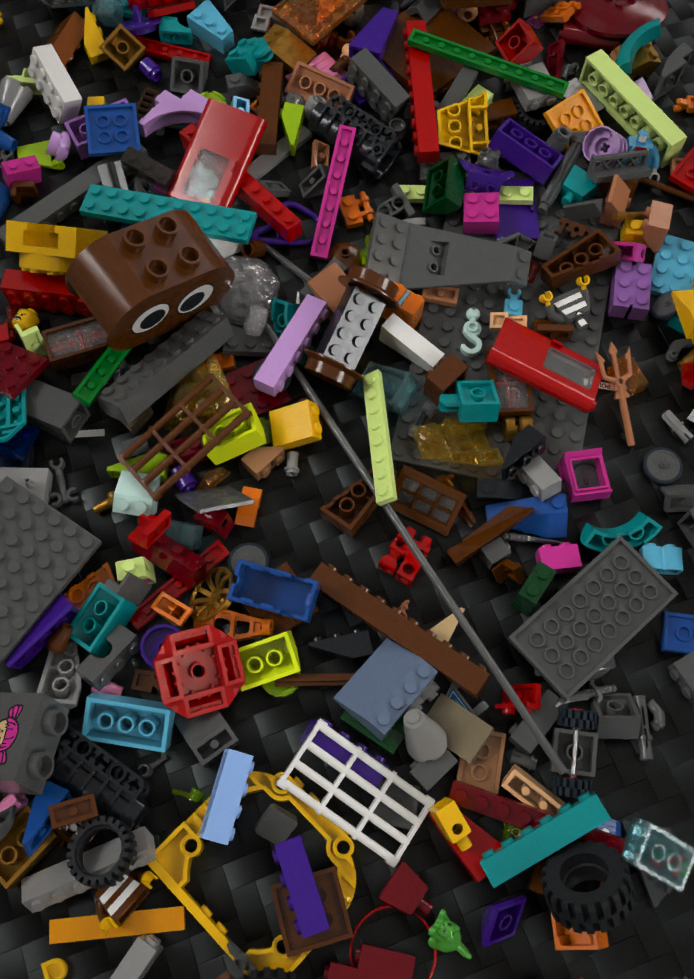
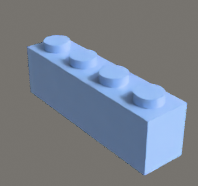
[198,749,254,845]

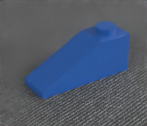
[22,781,72,857]

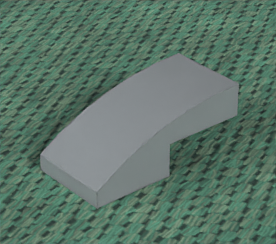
[251,4,276,33]

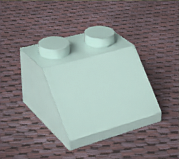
[112,470,161,516]

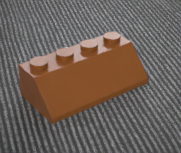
[46,11,85,69]

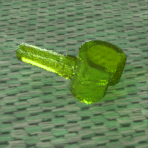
[172,787,203,803]

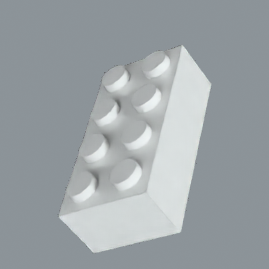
[28,44,82,124]

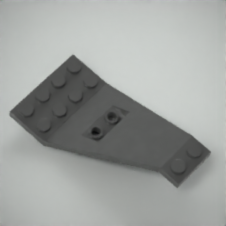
[365,212,532,290]

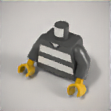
[539,275,591,332]

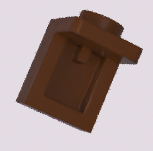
[10,180,39,205]
[491,557,526,585]

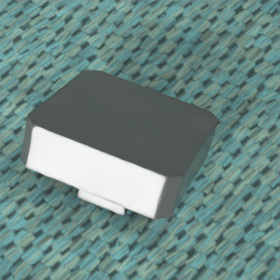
[255,803,298,844]

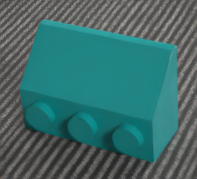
[70,582,138,658]

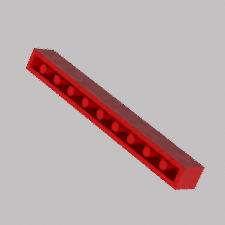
[402,20,439,163]
[179,123,303,243]

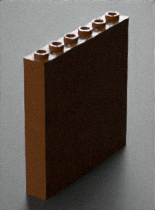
[382,7,497,101]

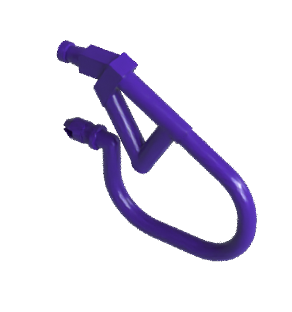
[250,201,319,246]

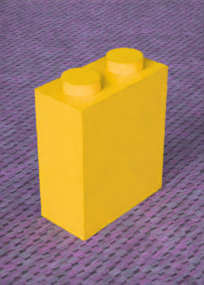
[269,399,322,450]

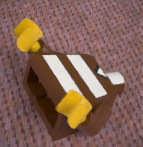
[95,870,158,936]

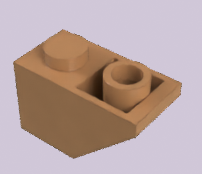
[241,447,285,481]

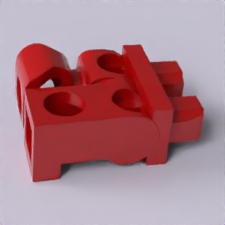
[378,526,432,587]

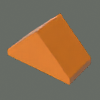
[150,591,193,627]

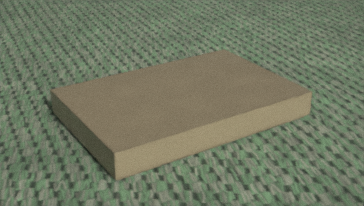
[427,693,494,764]

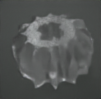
[243,304,268,336]

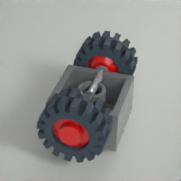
[549,707,598,798]

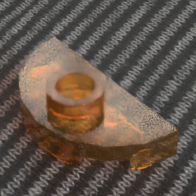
[197,467,230,490]

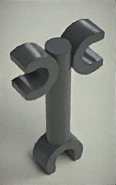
[49,457,80,508]

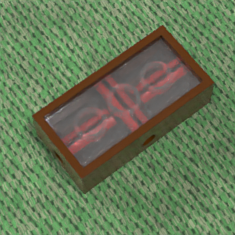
[41,316,109,372]
[485,345,534,422]

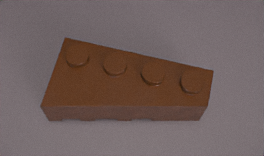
[541,228,622,290]
[319,469,397,538]

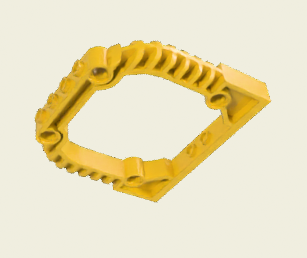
[147,771,356,976]

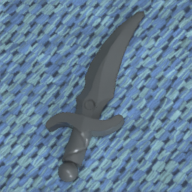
[502,532,564,545]
[554,680,617,708]

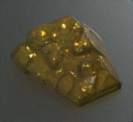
[164,353,236,431]
[413,418,504,467]

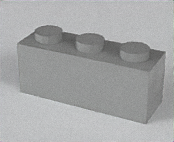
[516,455,562,502]

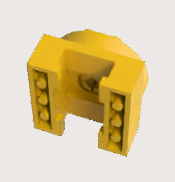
[5,220,108,275]

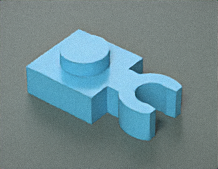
[504,288,523,316]

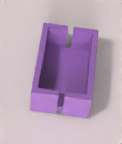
[608,260,652,321]

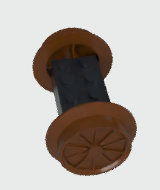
[303,265,399,391]

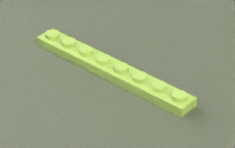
[396,185,534,205]
[363,369,397,506]

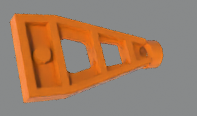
[193,606,274,642]

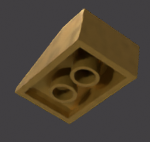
[263,24,316,73]

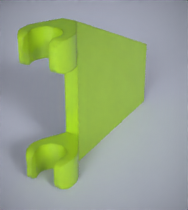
[17,140,65,170]

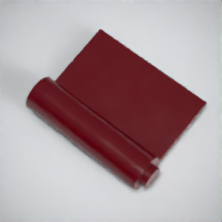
[558,16,620,51]

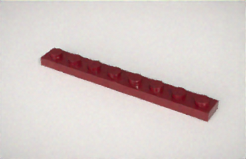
[449,779,625,855]

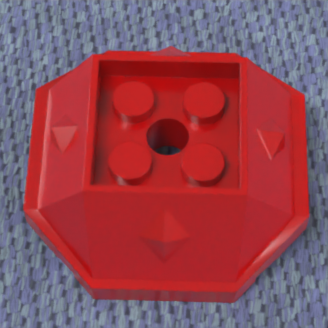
[153,624,246,719]

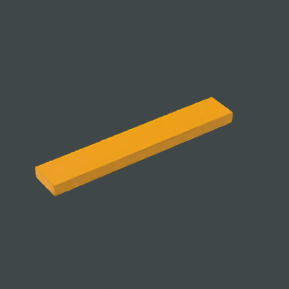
[49,906,186,944]

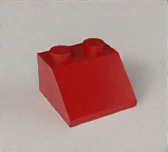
[495,18,544,65]

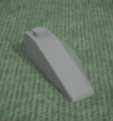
[37,638,82,710]

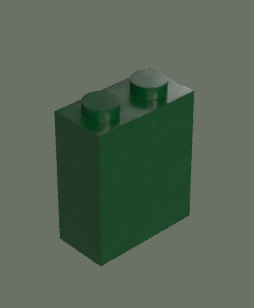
[510,561,557,616]

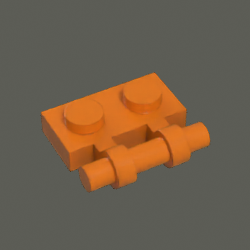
[540,1,581,23]
[339,191,375,229]

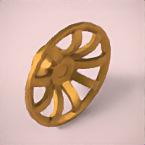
[189,567,233,622]

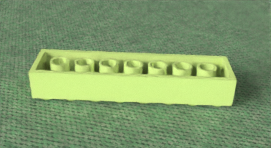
[579,49,687,168]

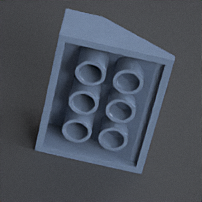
[333,638,438,741]

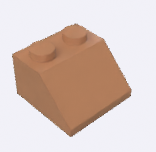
[599,174,632,228]
[641,200,673,254]

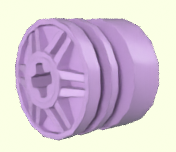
[582,126,628,167]

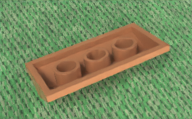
[284,61,356,107]

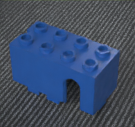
[227,559,321,623]

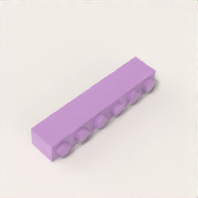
[253,294,329,397]

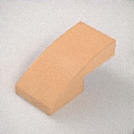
[489,312,528,332]

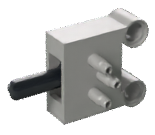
[0,444,53,505]

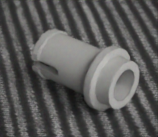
[284,451,300,477]

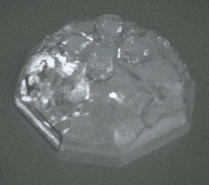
[215,256,281,326]

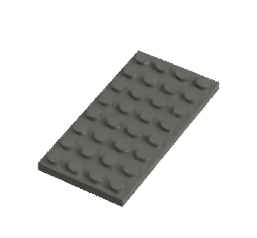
[507,535,679,701]

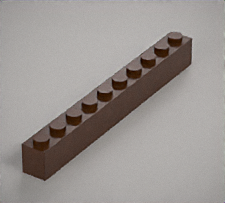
[309,562,491,699]

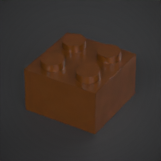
[423,353,468,406]

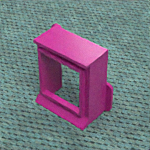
[557,448,613,503]

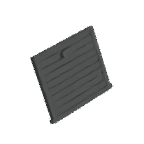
[175,485,254,514]

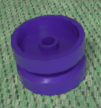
[140,624,180,670]

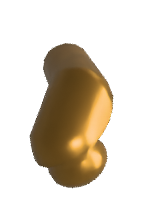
[93,491,115,514]

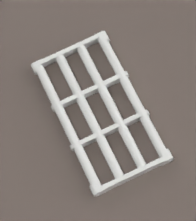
[276,718,435,868]

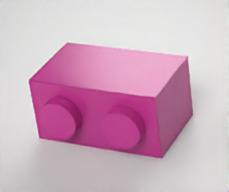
[1,155,42,189]
[535,542,582,574]

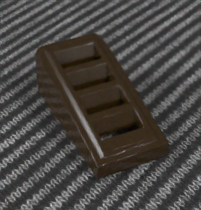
[136,87,160,120]

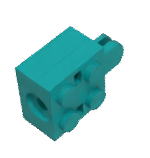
[224,37,274,76]
[438,380,501,423]

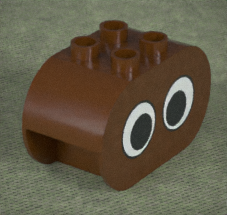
[65,210,235,351]

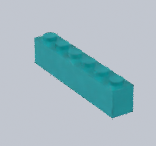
[479,791,611,888]

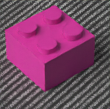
[463,192,499,235]

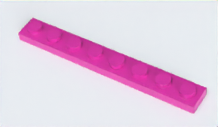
[310,124,356,261]

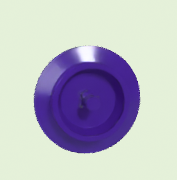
[116,5,162,36]

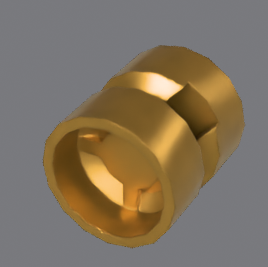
[502,416,533,441]

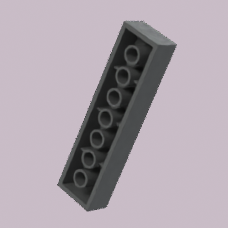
[96,310,234,424]

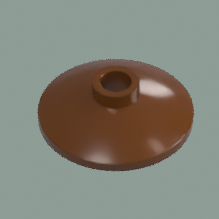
[328,242,362,272]

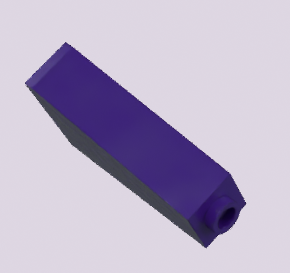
[349,7,398,63]

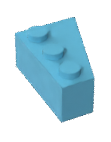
[187,0,235,54]

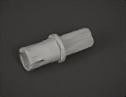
[661,410,694,444]

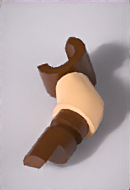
[329,30,356,74]

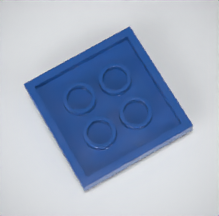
[84,103,141,157]

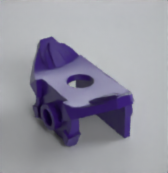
[460,158,515,193]

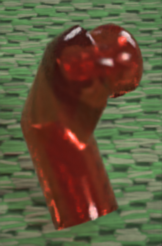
[527,259,539,283]
[0,306,16,330]

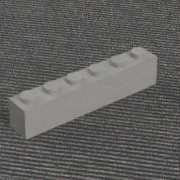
[21,826,157,913]

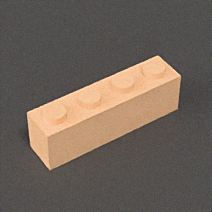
[501,764,566,814]

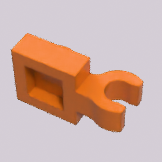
[673,95,694,113]

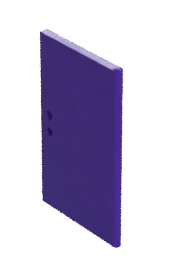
[495,179,540,241]

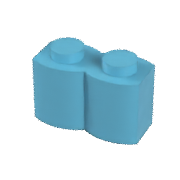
[638,543,683,575]

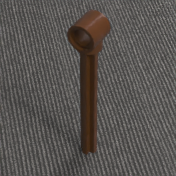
[275,673,355,687]

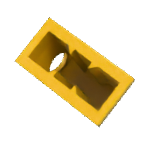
[428,797,472,852]

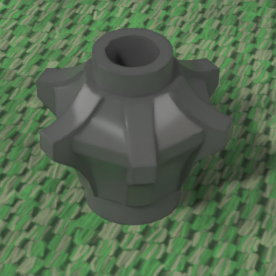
[475,147,501,170]

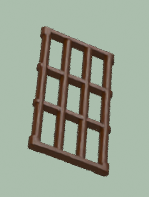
[116,372,253,502]

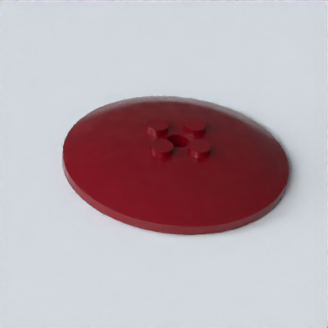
[572,0,668,38]

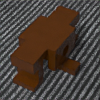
[554,217,594,240]

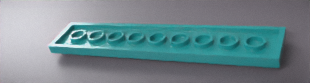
[79,184,257,245]

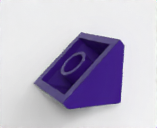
[481,895,526,948]

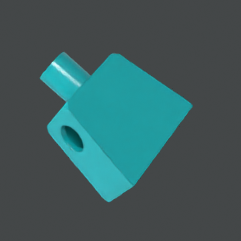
[560,165,601,205]

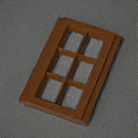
[389,464,467,536]

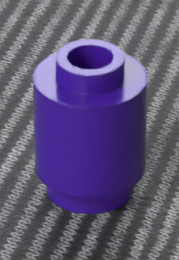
[139,57,163,82]
[171,465,198,493]

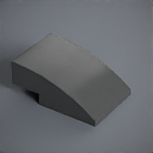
[653,42,693,101]

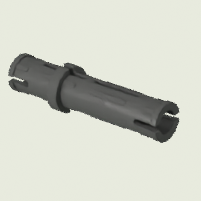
[633,695,654,761]

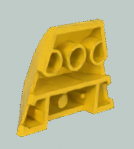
[437,91,490,155]

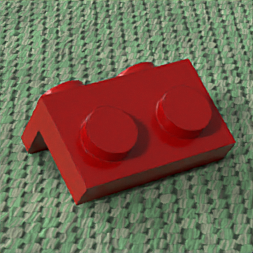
[495,683,541,715]

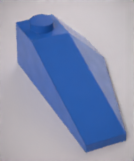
[485,494,568,539]

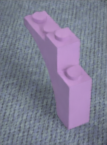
[138,89,208,138]

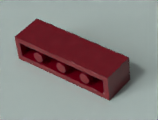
[132,533,207,588]

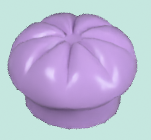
[46,131,71,161]

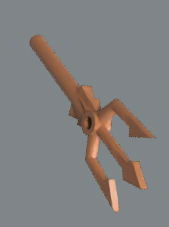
[595,341,635,446]

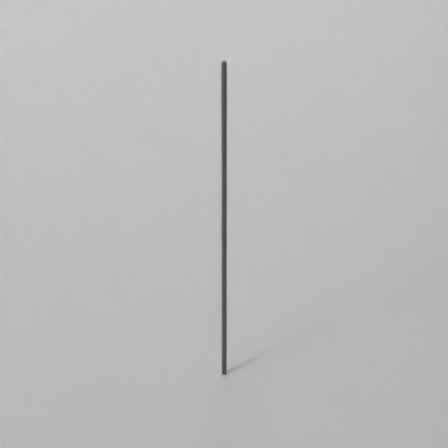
[263,323,568,776]

